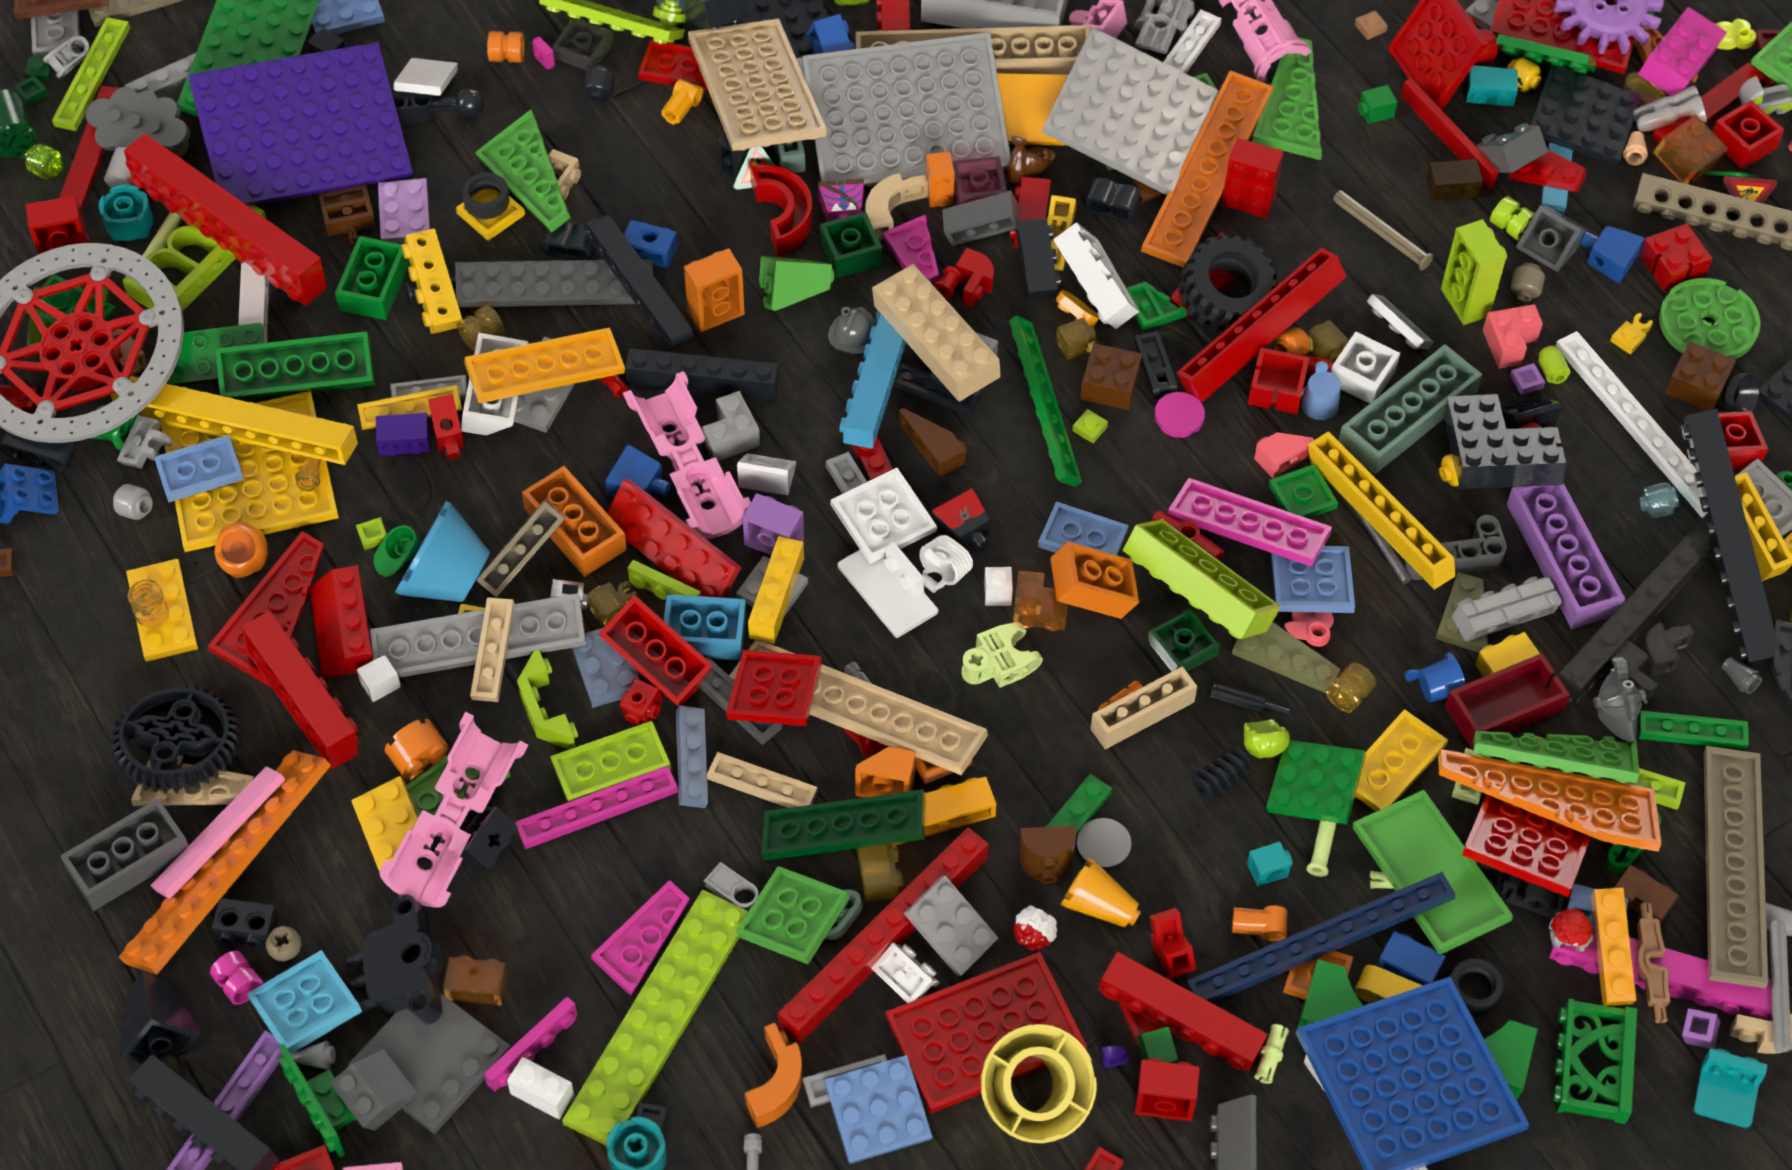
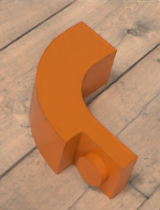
[745,1023,802,1129]

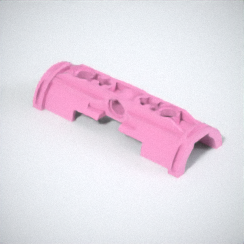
[1219,0,1312,83]
[623,371,751,539]
[380,712,528,907]

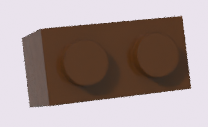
[1614,865,1679,925]

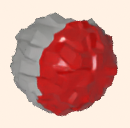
[1549,909,1594,952]

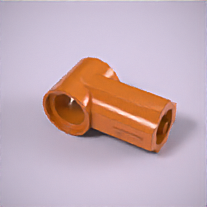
[1232,906,1288,942]

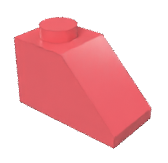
[1254,432,1314,479]

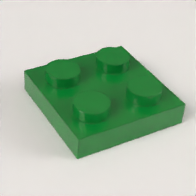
[1268,464,1338,519]

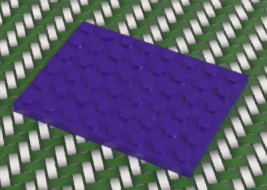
[188,42,413,206]

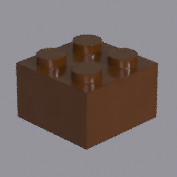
[1665,341,1736,411]
[1080,343,1142,410]

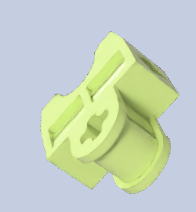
[961,622,1043,688]

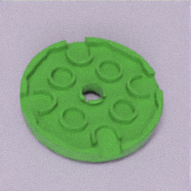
[1659,278,1760,359]

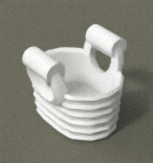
[920,535,973,593]

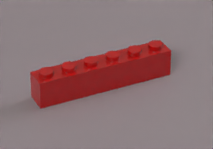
[1098,952,1268,1072]

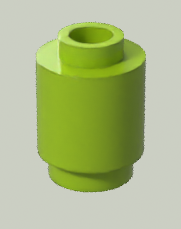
[1538,346,1570,384]

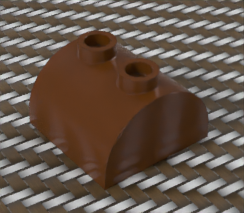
[1018,826,1076,884]

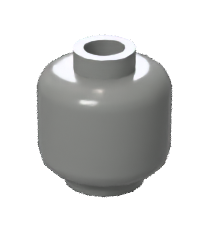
[113,484,153,520]

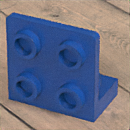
[0,464,59,524]

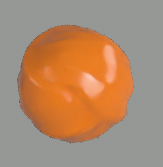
[214,521,268,578]

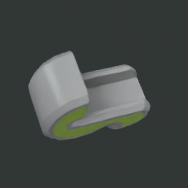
[1739,76,1792,115]

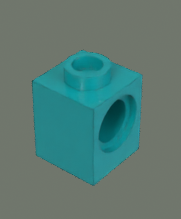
[1247,842,1292,887]

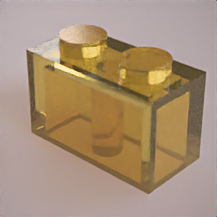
[857,844,903,902]

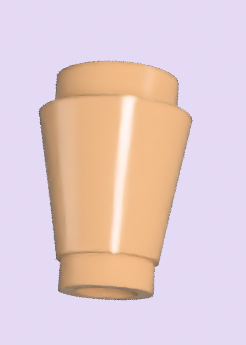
[1623,131,1648,165]

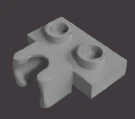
[117,415,173,469]

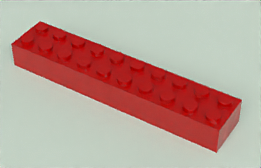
[123,133,327,306]

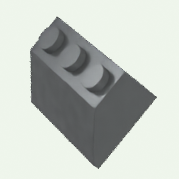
[1210,1095,1256,1170]

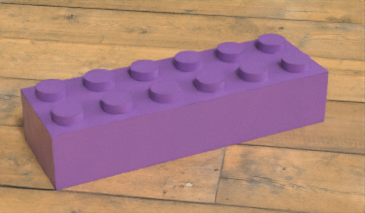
[1507,483,1625,629]

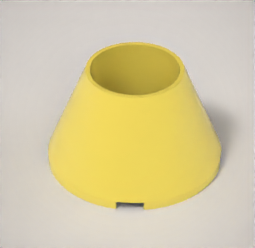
[981,1025,1096,1143]

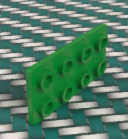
[167,323,265,385]
[278,1043,356,1158]

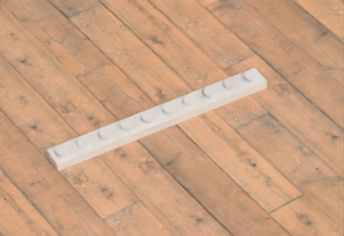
[1555,331,1709,522]

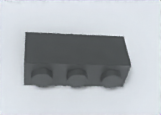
[942,191,1020,246]

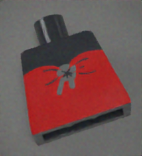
[931,489,990,552]

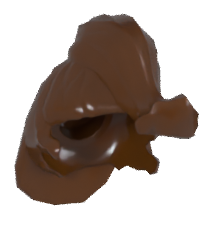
[1007,135,1056,186]

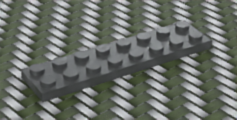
[455,259,653,307]

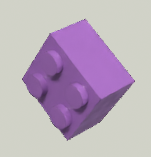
[743,493,804,556]

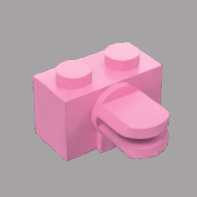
[1069,0,1127,38]

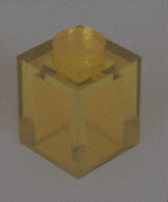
[1056,318,1097,360]
[1309,320,1348,361]

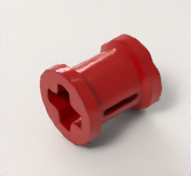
[934,266,964,299]

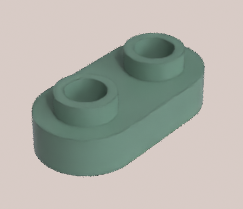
[825,889,863,940]

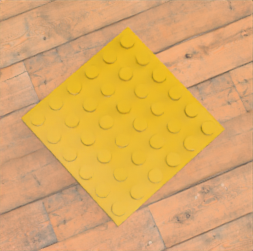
[161,391,339,552]

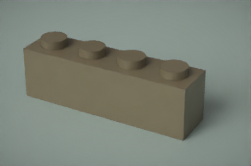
[476,498,566,597]

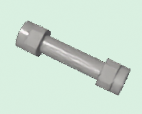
[744,1134,762,1170]

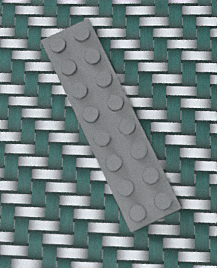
[370,593,587,678]

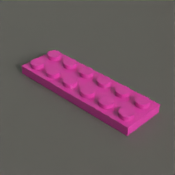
[1168,478,1332,567]

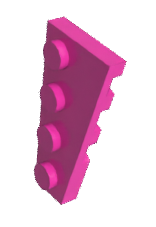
[591,880,690,996]

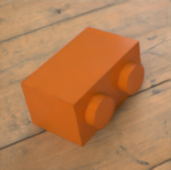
[926,152,955,207]

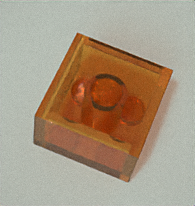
[1653,115,1728,184]

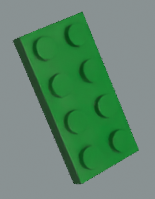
[1496,34,1597,74]

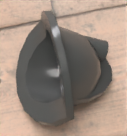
[828,307,877,354]

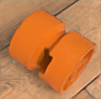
[487,31,524,63]

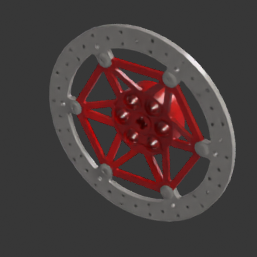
[0,243,184,443]

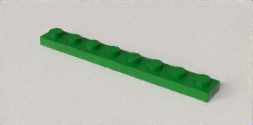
[1009,315,1082,487]

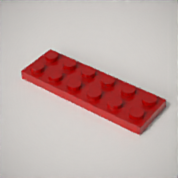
[607,479,741,598]

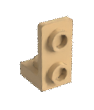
[549,149,581,200]

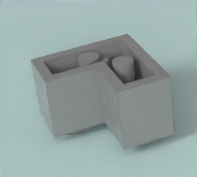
[702,391,760,461]

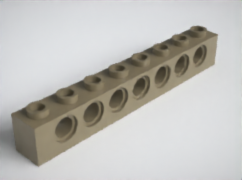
[1633,173,1792,250]

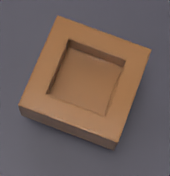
[1355,10,1388,40]

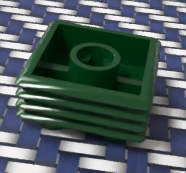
[1147,608,1220,672]

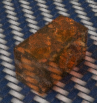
[443,956,508,1006]

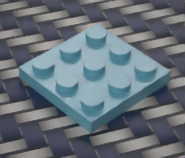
[247,950,362,1054]

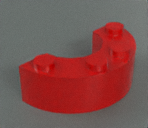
[750,165,812,257]

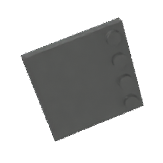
[348,993,511,1134]

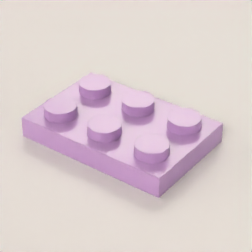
[378,178,430,244]

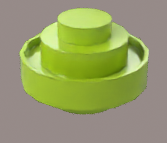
[653,0,687,26]

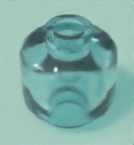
[1639,483,1679,518]

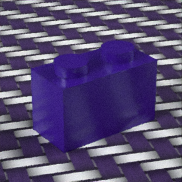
[376,413,430,456]

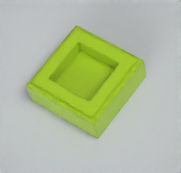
[356,517,387,550]

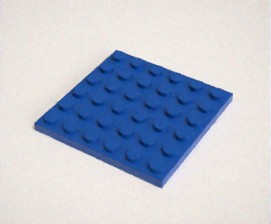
[1296,977,1529,1170]

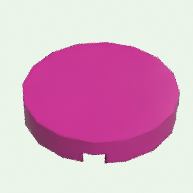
[1155,392,1205,438]

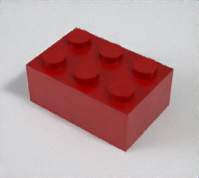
[1222,138,1284,218]
[26,196,91,255]

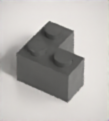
[1476,123,1548,173]

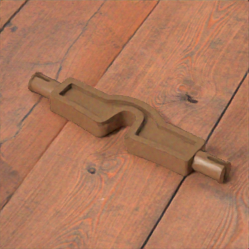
[1636,903,1670,1023]

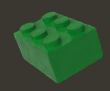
[335,236,409,320]

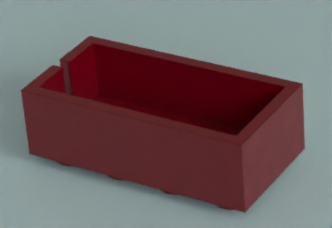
[1445,653,1570,749]

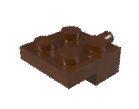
[318,184,376,244]

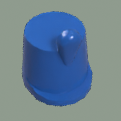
[1404,652,1466,703]

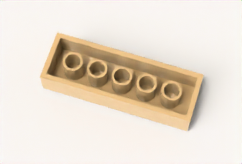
[872,264,1000,401]

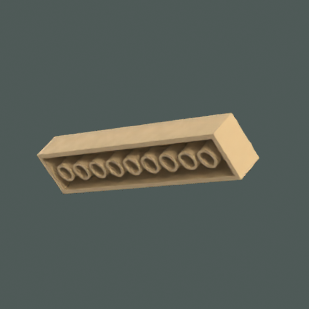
[856,25,1090,75]

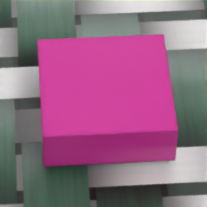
[532,37,555,70]

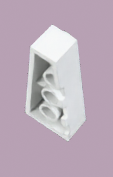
[1053,222,1139,329]

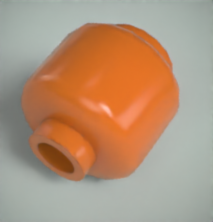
[1273,327,1311,356]

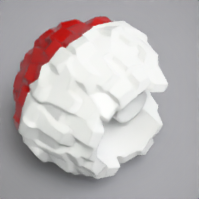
[1014,905,1057,951]

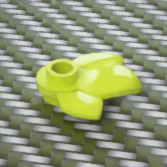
[1716,19,1756,50]

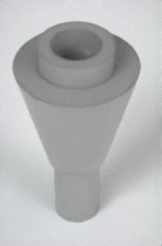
[281,1041,336,1070]

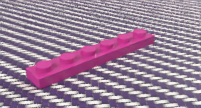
[515,765,678,849]

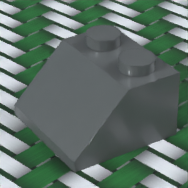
[1516,205,1588,272]
[330,1049,418,1131]

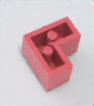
[1483,304,1543,369]

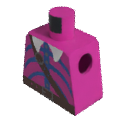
[818,179,864,222]

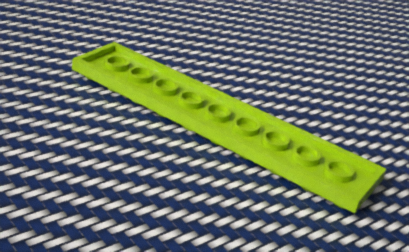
[562,890,749,1146]

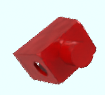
[428,394,464,460]

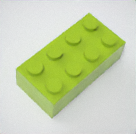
[1441,219,1507,325]

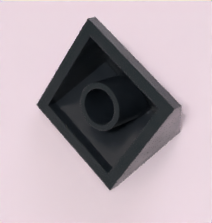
[1501,396,1561,429]

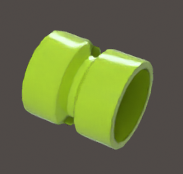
[1490,196,1535,241]

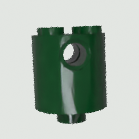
[0,90,36,158]

